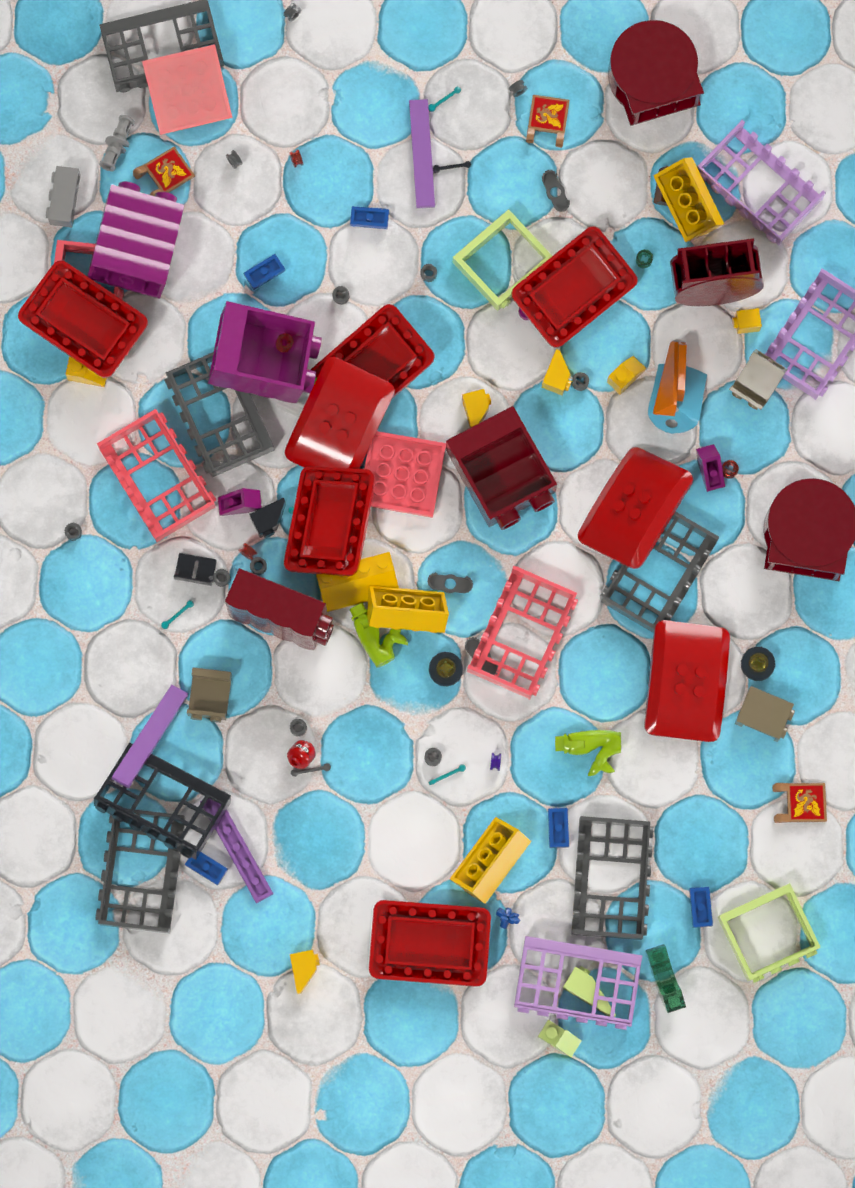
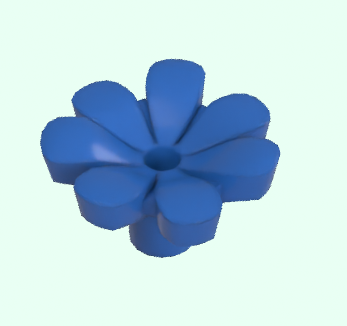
[496,907,520,929]

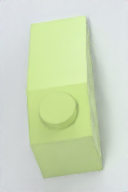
[563,966,616,1017]

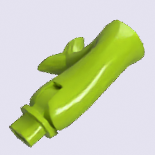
[349,603,408,668]
[555,730,621,776]

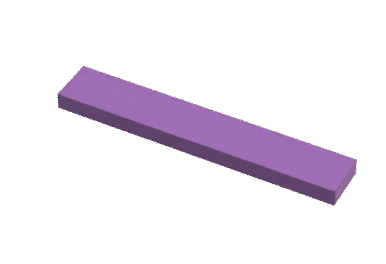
[409,99,435,208]
[112,684,188,788]
[200,799,273,904]

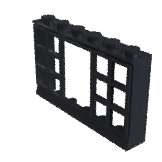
[94,742,231,860]

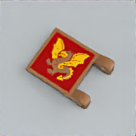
[526,95,570,148]
[133,146,195,196]
[772,783,827,823]

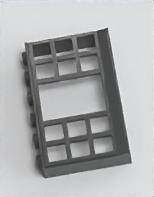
[99,0,224,93]
[164,352,274,477]
[600,511,719,633]
[96,808,185,934]
[571,816,654,940]

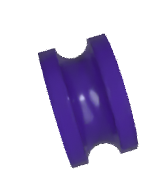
[490,753,501,771]

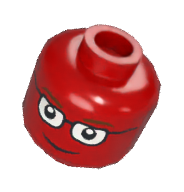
[287,740,316,769]

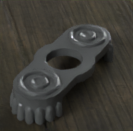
[542,170,570,212]
[427,572,473,593]
[465,637,499,676]

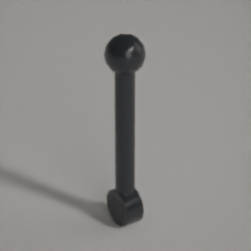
[433,161,471,173]

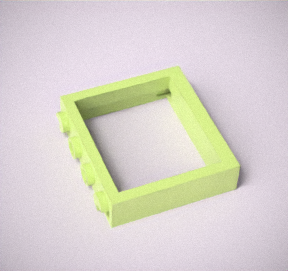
[452,209,552,311]
[717,883,821,983]

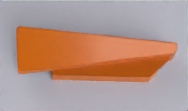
[653,341,687,416]

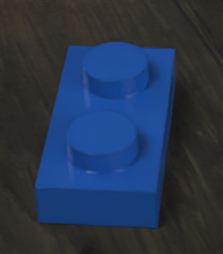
[350,206,389,229]
[243,254,285,290]
[548,808,569,848]
[185,852,228,886]
[689,887,713,928]

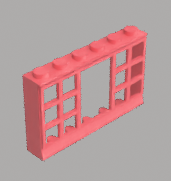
[97,409,217,542]
[467,565,578,700]

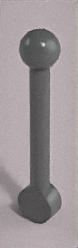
[291,763,331,777]

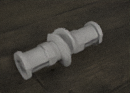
[99,115,135,172]

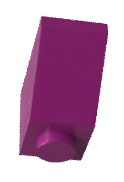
[696,444,725,492]
[218,488,262,516]

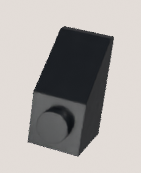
[249,498,286,538]

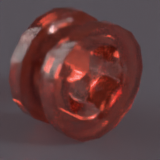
[289,149,304,168]
[275,333,294,352]
[722,460,739,479]
[238,543,258,561]

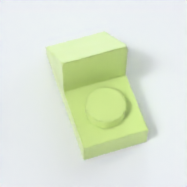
[538,1020,581,1057]

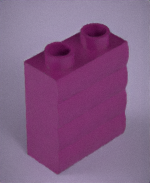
[87,181,184,299]
[208,301,322,404]

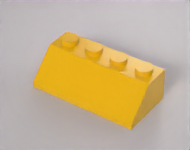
[653,157,724,242]
[316,552,399,612]
[367,585,449,633]
[450,817,531,904]

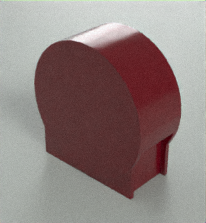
[608,20,704,126]
[670,238,764,306]
[763,478,855,582]

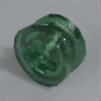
[636,249,653,268]

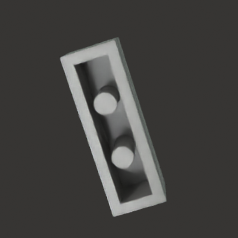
[46,166,81,228]

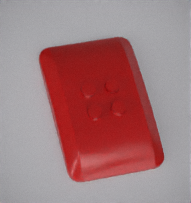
[511,226,638,348]
[18,261,148,378]
[311,304,435,399]
[285,357,395,473]
[578,447,693,569]
[284,466,375,576]
[644,620,730,742]
[369,900,491,987]

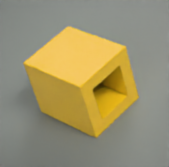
[732,308,762,334]

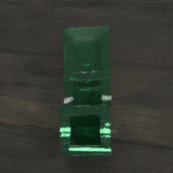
[646,944,686,1013]

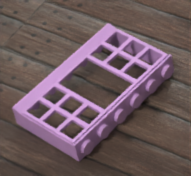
[697,120,826,245]
[765,269,855,400]
[514,936,642,1030]

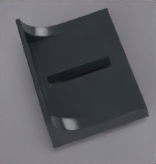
[174,553,217,586]

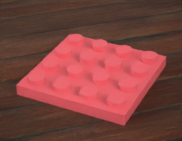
[142,44,232,135]
[364,431,446,518]

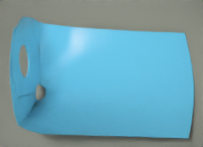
[648,364,707,434]

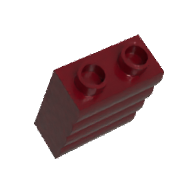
[446,406,557,530]
[225,568,334,650]

